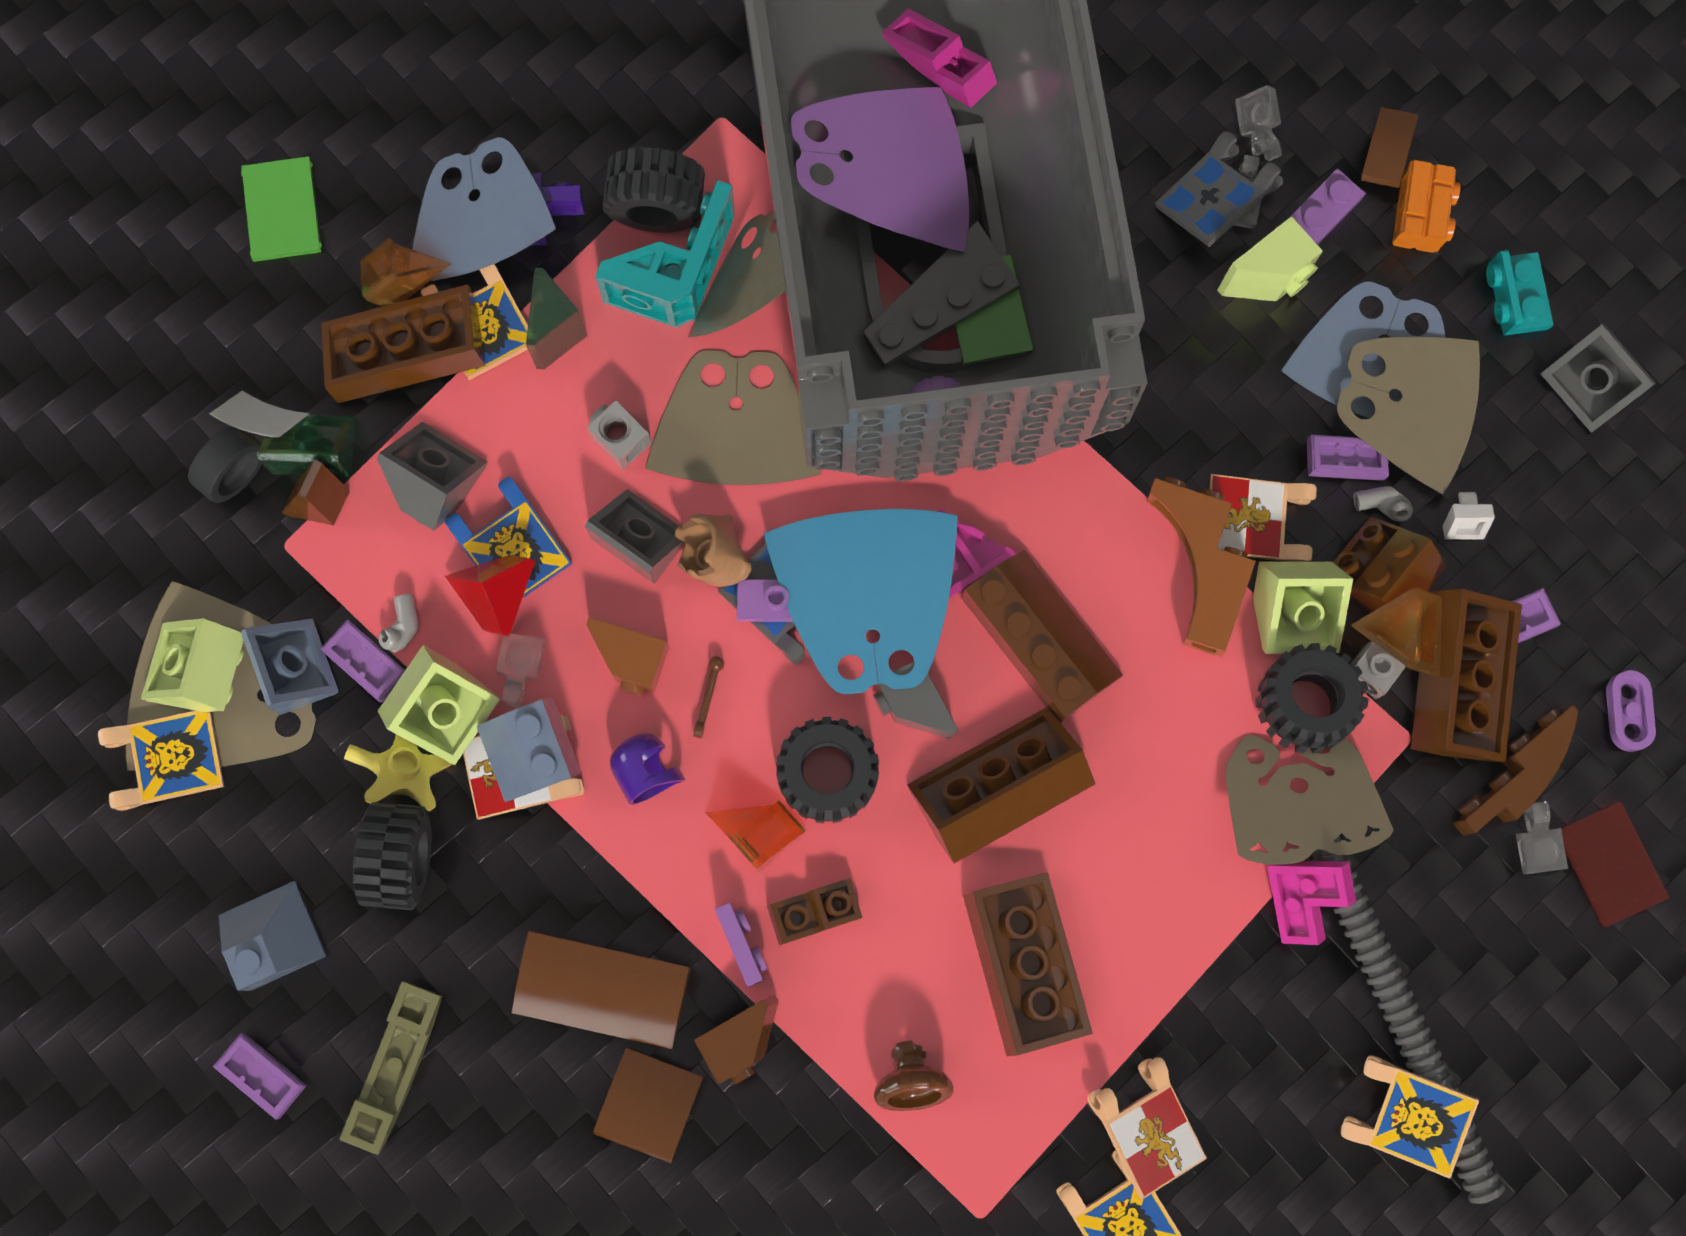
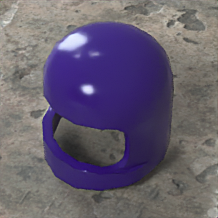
[610,733,686,805]

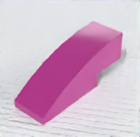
[881,8,997,108]

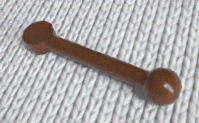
[693,656,725,738]

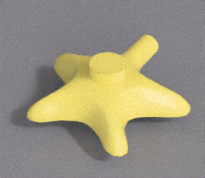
[344,734,451,811]

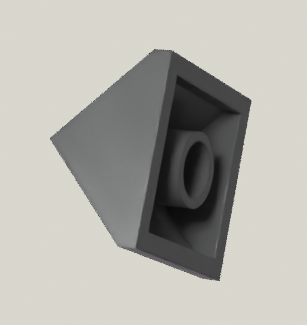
[1541,323,1656,433]
[585,489,685,584]

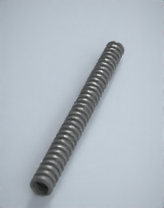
[1311,836,1505,1204]

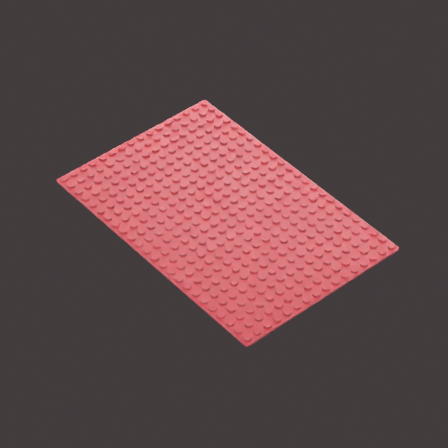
[284,118,1411,1218]

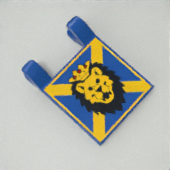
[445,477,572,599]

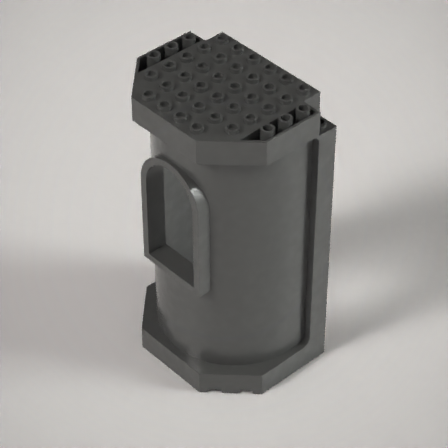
[743,0,1148,481]

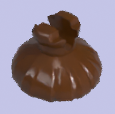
[874,1040,954,1111]

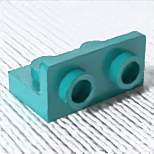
[1486,250,1553,336]

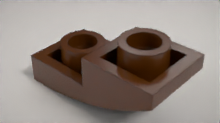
[1361,107,1419,188]
[767,878,863,946]

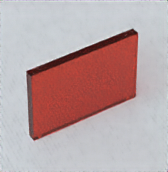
[1555,802,1669,927]

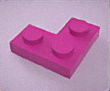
[1267,861,1356,945]

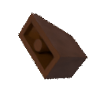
[694,994,779,1085]

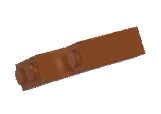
[1147,477,1256,657]

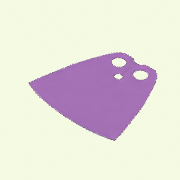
[791,87,969,252]

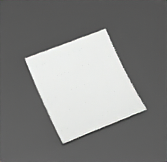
[209,391,310,437]

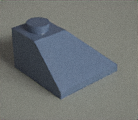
[218,881,327,991]

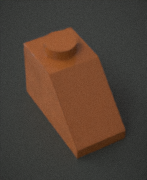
[586,617,669,696]

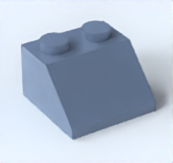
[476,697,582,802]

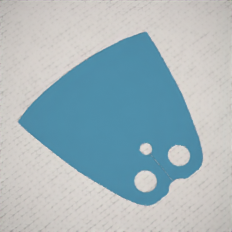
[764,509,957,694]

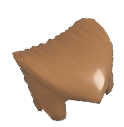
[675,514,751,587]

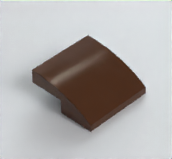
[593,1048,703,1163]

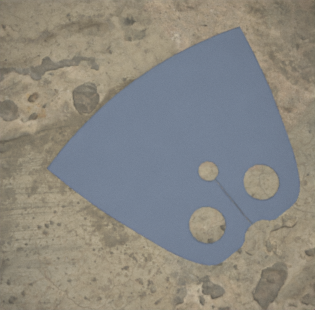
[408,137,556,283]
[1281,282,1445,418]

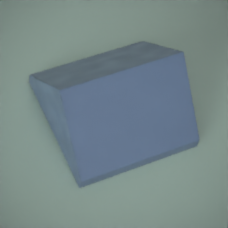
[241,618,339,715]

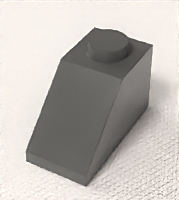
[873,661,958,739]

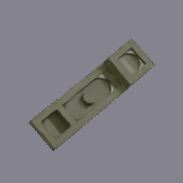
[339,981,442,1155]

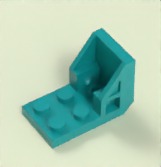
[595,180,735,328]

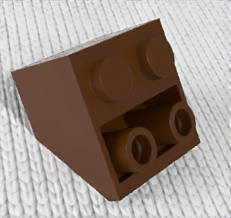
[1333,516,1448,627]

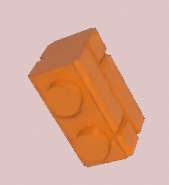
[1392,160,1460,253]

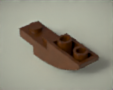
[1453,705,1578,836]

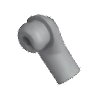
[1353,486,1413,522]
[379,594,419,652]

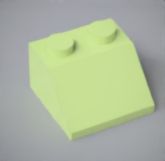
[1217,216,1323,301]
[1253,562,1353,654]
[141,618,244,712]
[378,645,500,765]

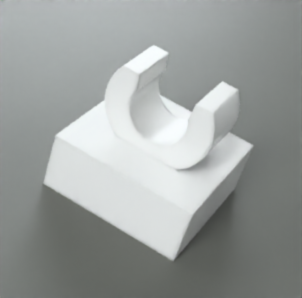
[1442,492,1495,540]

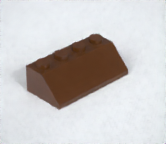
[961,550,1123,723]
[1411,589,1522,762]
[907,707,1096,863]

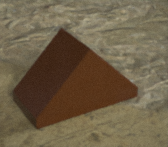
[282,460,350,525]

